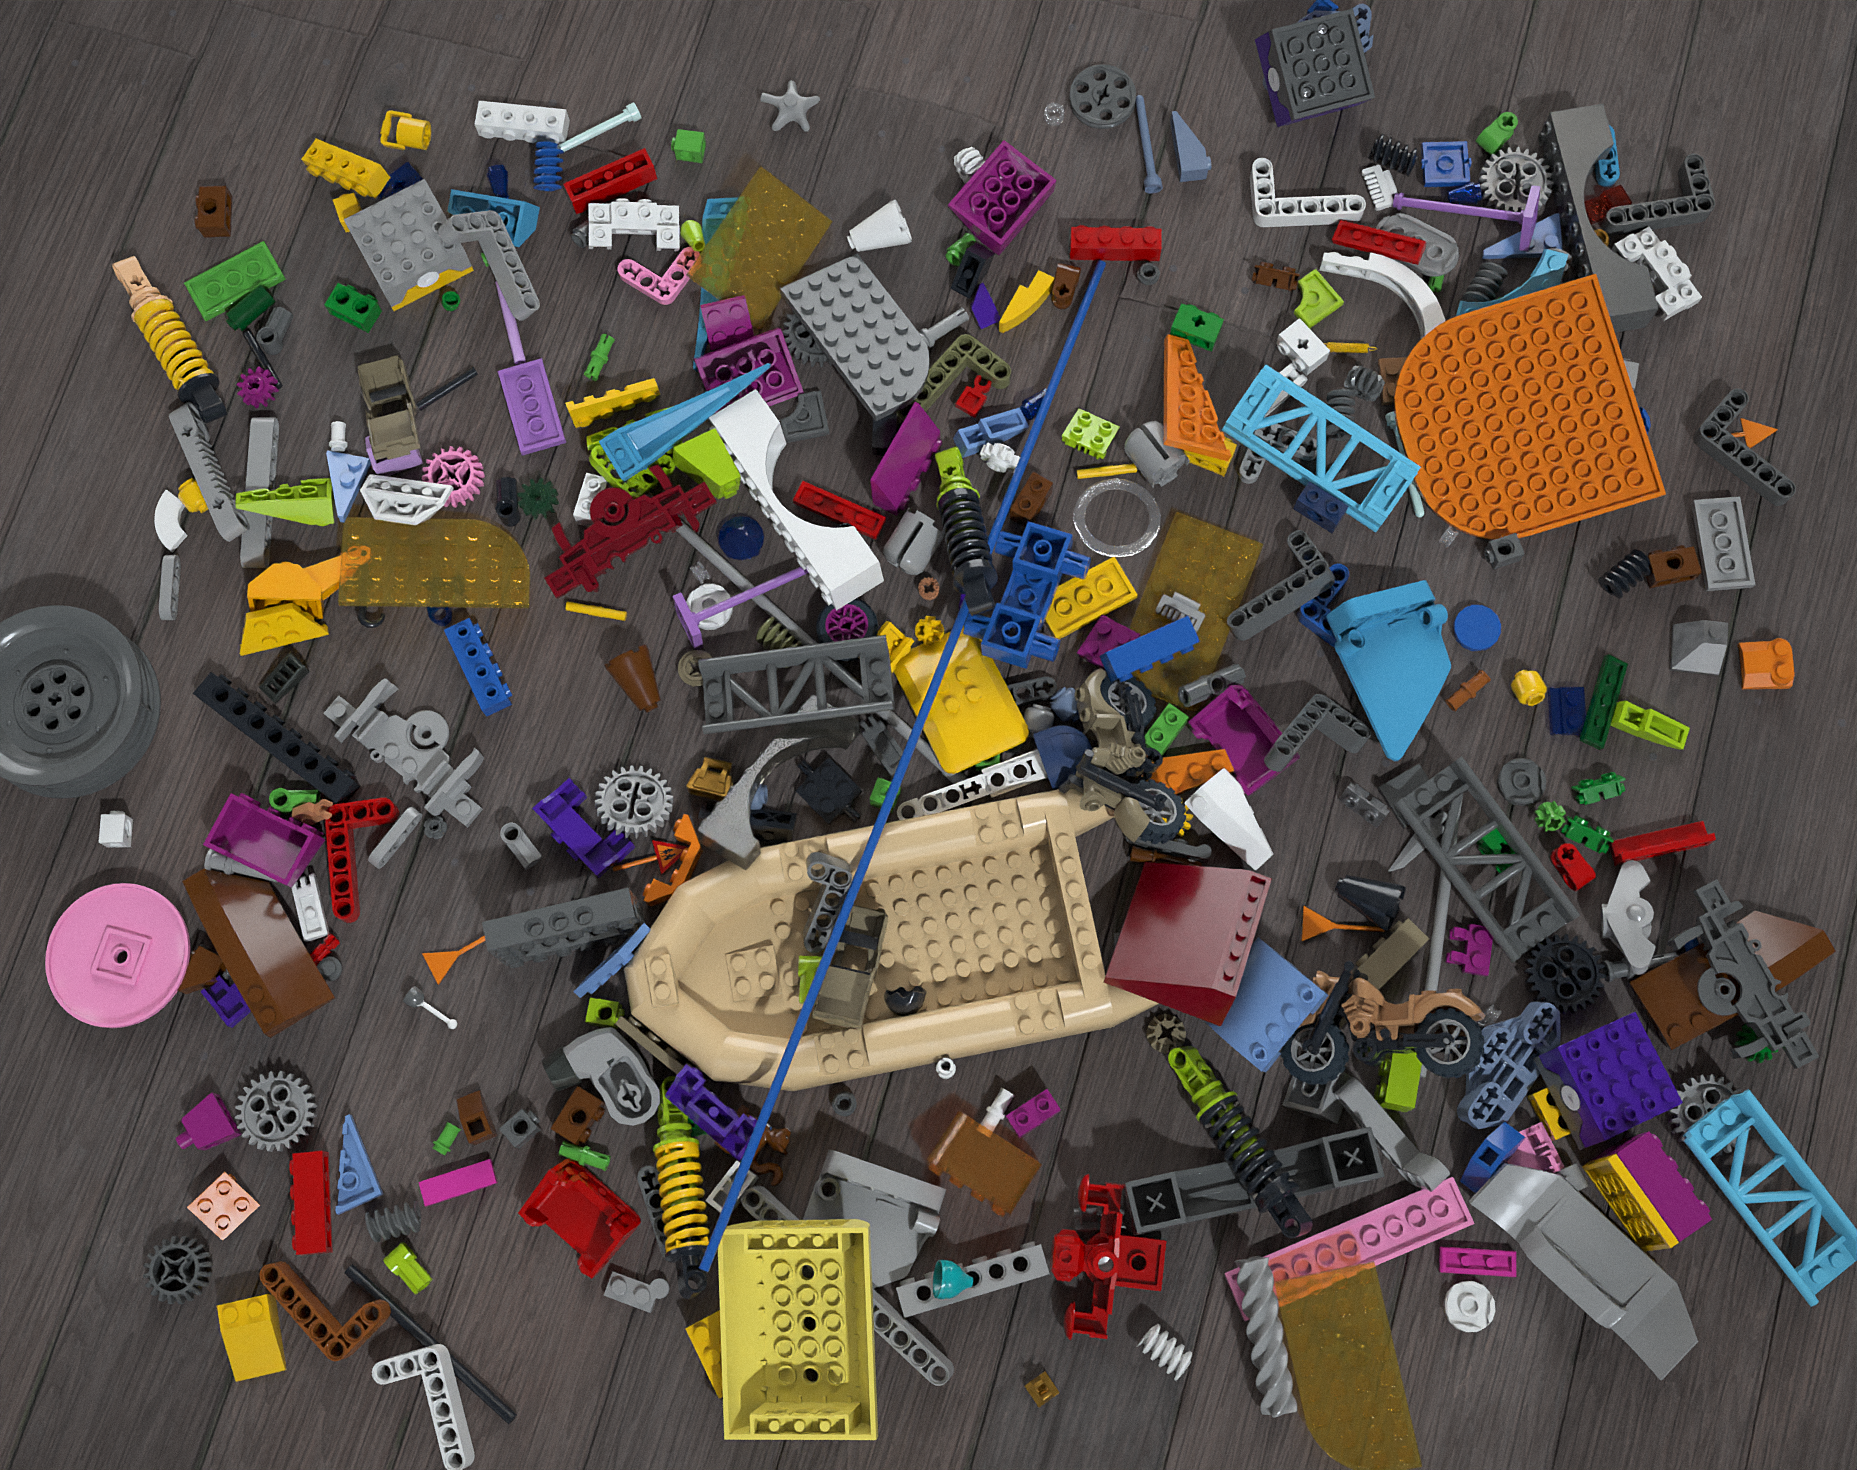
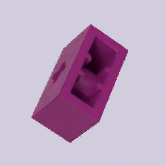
[1005,1089,1061,1139]

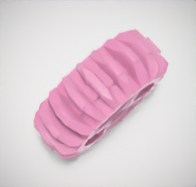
[421,446,485,508]

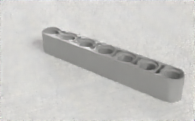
[240,417,279,568]

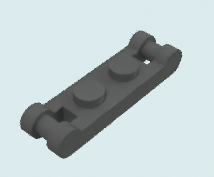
[1125,836,1212,863]

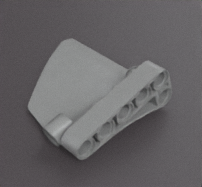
[802,1150,946,1289]

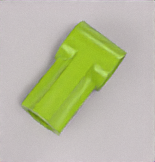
[798,956,822,1005]
[383,1242,433,1294]

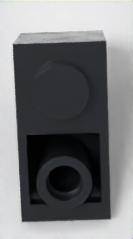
[872,413,898,456]

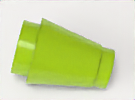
[680,220,705,252]

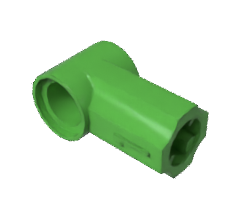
[269,788,321,814]

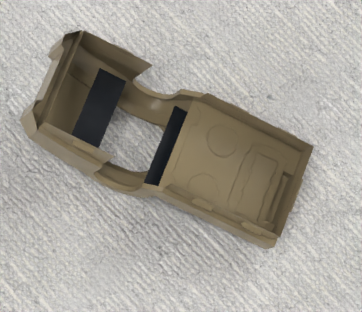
[358,355,421,460]
[812,905,888,1029]

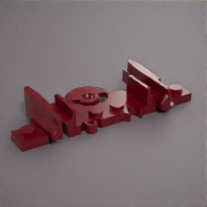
[544,464,717,599]

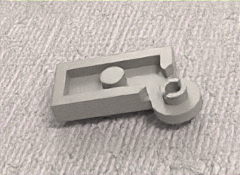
[604,1271,670,1313]

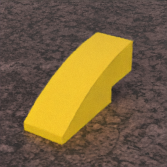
[999,270,1055,333]

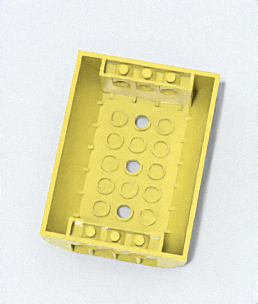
[718,1219,878,1440]

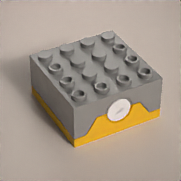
[344,179,474,311]

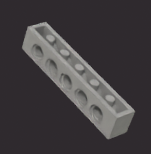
[896,1241,1050,1318]

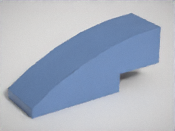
[953,408,1029,458]

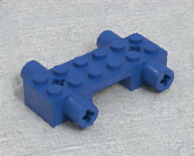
[963,521,1091,669]

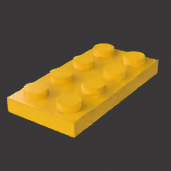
[1045,556,1138,639]

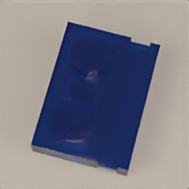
[1548,687,1586,735]

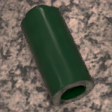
[226,285,275,332]

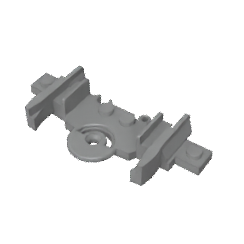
[323,678,484,828]

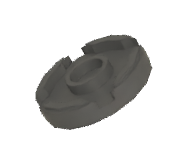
[1497,758,1546,806]

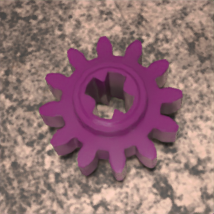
[237,366,279,408]

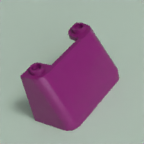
[1189,685,1300,796]

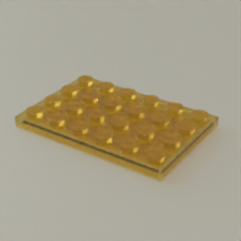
[686,166,833,329]

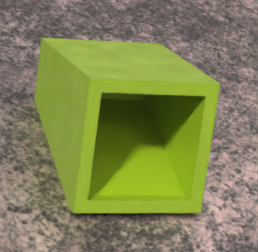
[673,428,741,499]

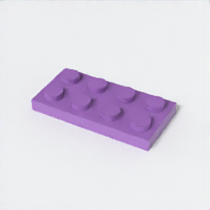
[498,358,566,456]

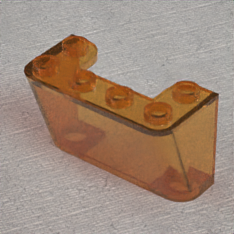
[926,1111,1042,1217]

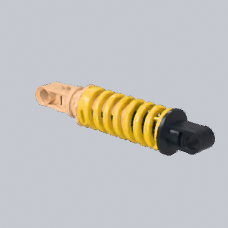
[112,256,227,424]

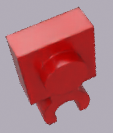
[955,375,992,418]

